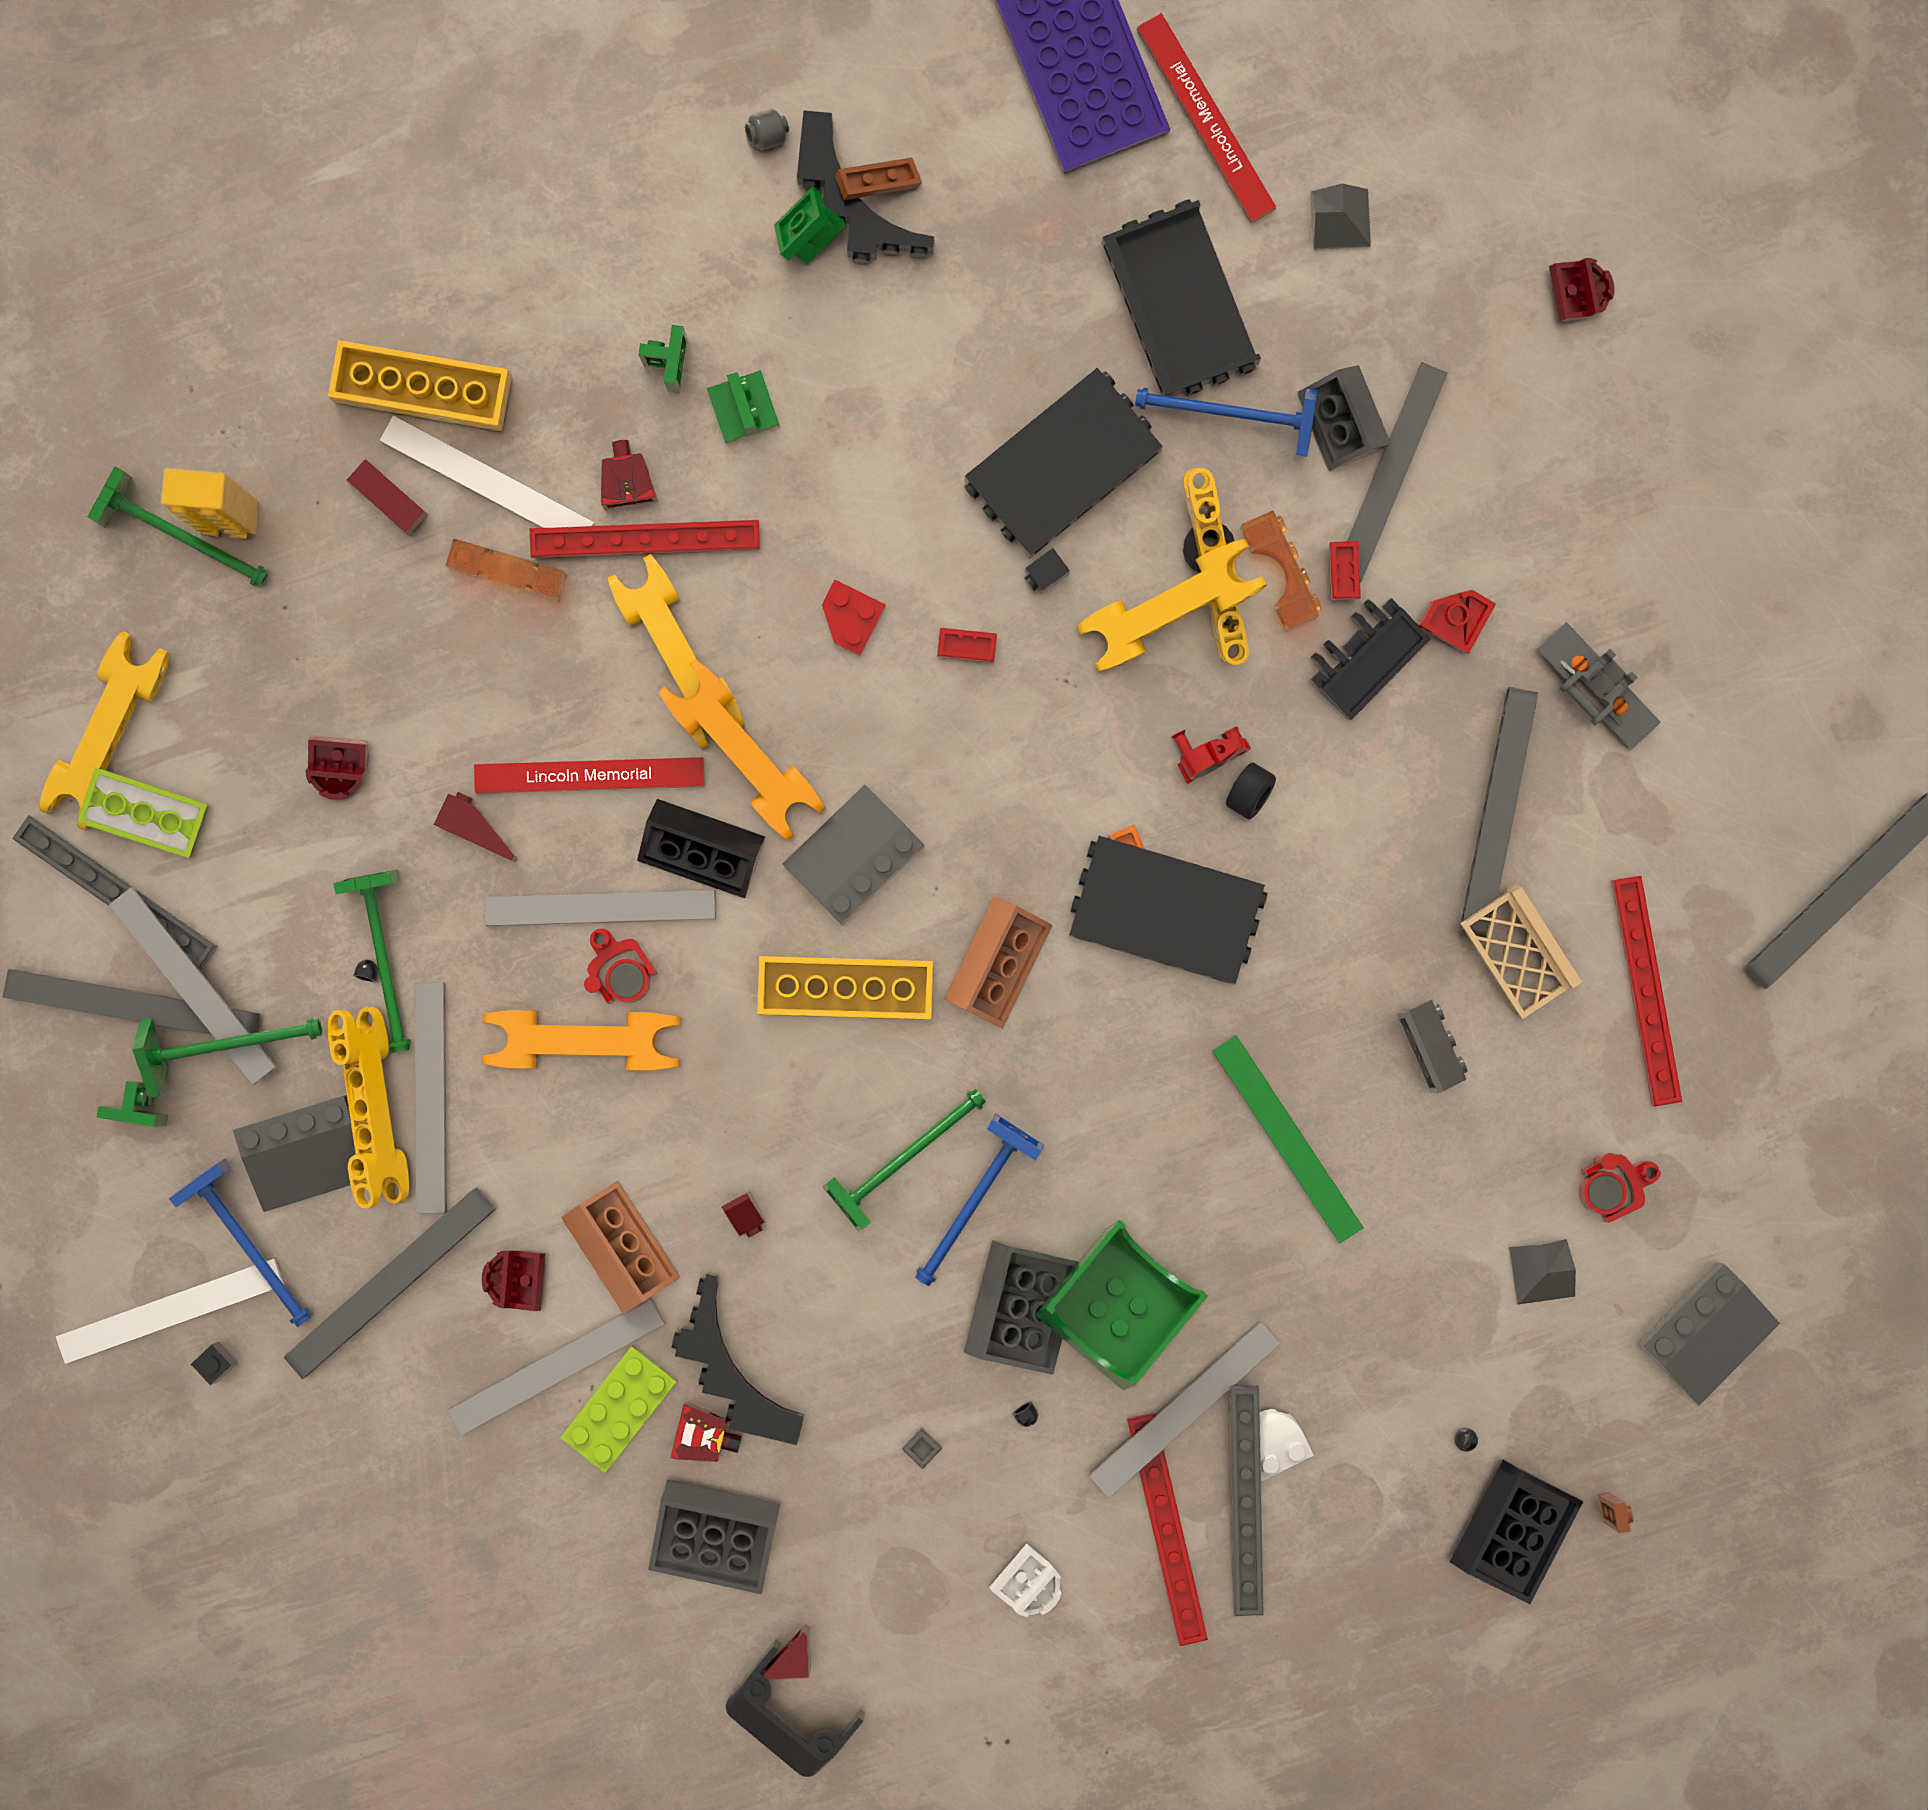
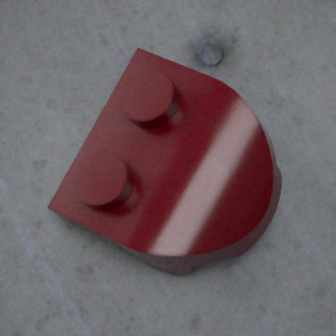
[1549,258,1615,322]
[305,735,368,800]
[482,1250,546,1311]

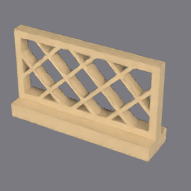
[1460,884,1582,1020]

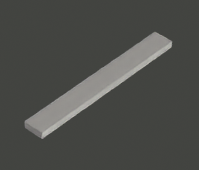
[108,887,277,1085]
[485,890,716,926]
[414,983,446,1213]
[447,1299,665,1435]
[1089,1322,1280,1499]

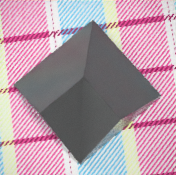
[1311,183,1371,249]
[1509,1239,1576,1305]

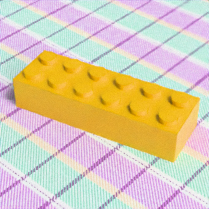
[328,340,512,431]
[162,469,259,539]
[757,956,933,1020]

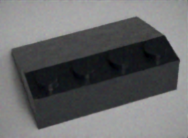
[1450,1459,1583,1604]

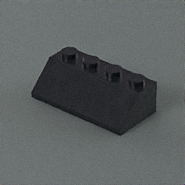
[637,799,765,898]

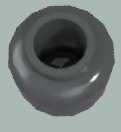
[745,109,789,150]

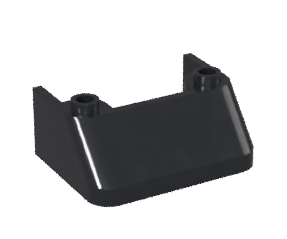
[726,1639,865,1777]

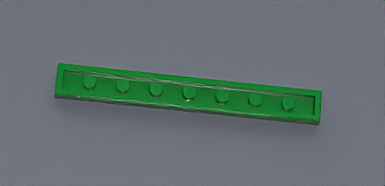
[1212,1035,1364,1244]

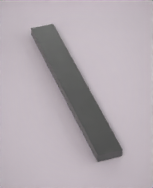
[1347,362,1448,583]
[12,815,218,969]
[1229,1385,1263,1616]

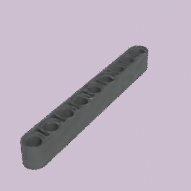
[1459,686,1538,941]
[1745,793,1928,989]
[3,969,259,1035]
[283,1187,496,1380]

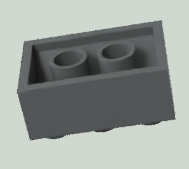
[1298,365,1391,471]
[1397,1000,1468,1093]

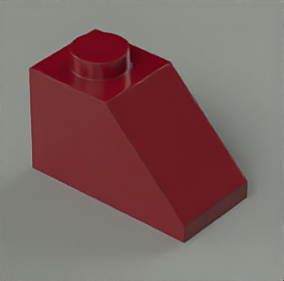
[722,1191,767,1238]

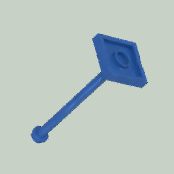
[1135,388,1318,457]
[915,1114,1044,1286]
[169,1159,311,1327]

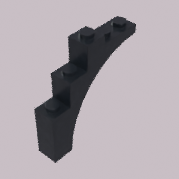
[797,110,935,263]
[671,1272,805,1445]

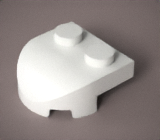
[1260,1409,1314,1481]
[989,1544,1062,1617]

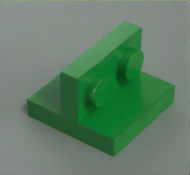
[774,186,846,264]
[638,325,688,393]
[707,370,780,443]
[96,1081,168,1127]

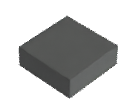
[902,1427,942,1469]

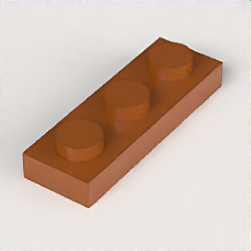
[834,157,922,200]
[1598,1492,1633,1533]

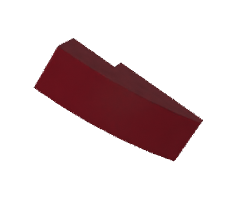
[347,459,428,536]

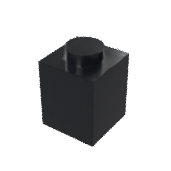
[1024,548,1070,594]
[191,1342,238,1385]

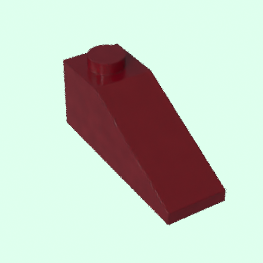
[433,792,518,862]

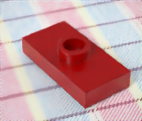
[1329,541,1361,600]
[937,628,997,663]

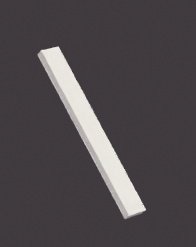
[380,416,595,528]
[56,1258,285,1364]

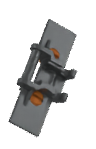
[1537,622,1661,750]

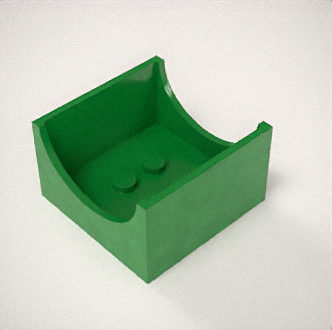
[1035,1220,1208,1391]

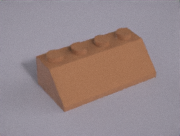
[944,896,1052,1028]
[561,1181,680,1314]

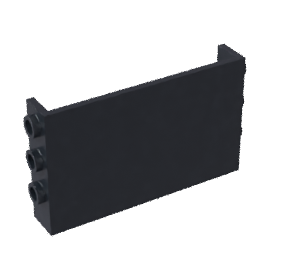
[1102,199,1261,397]
[964,368,1163,559]
[1069,836,1268,985]

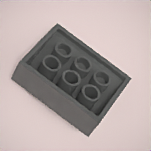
[783,785,924,925]
[233,1095,356,1212]
[964,1240,1079,1375]
[1637,1262,1780,1405]
[648,1480,780,1594]

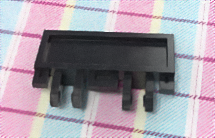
[1310,598,1431,720]

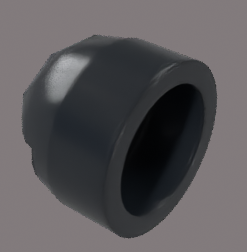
[353,960,378,982]
[1013,1402,1038,1427]
[1454,1428,1478,1452]

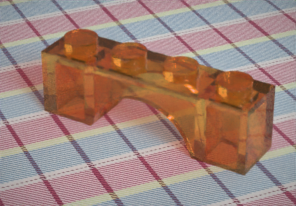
[1240,510,1322,632]
[445,538,567,602]

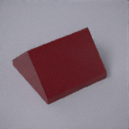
[763,1624,811,1680]

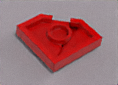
[822,579,886,657]
[1418,590,1496,654]

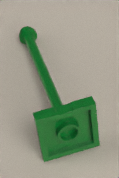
[87,466,268,587]
[333,869,410,1053]
[132,1017,322,1098]
[823,1089,986,1232]

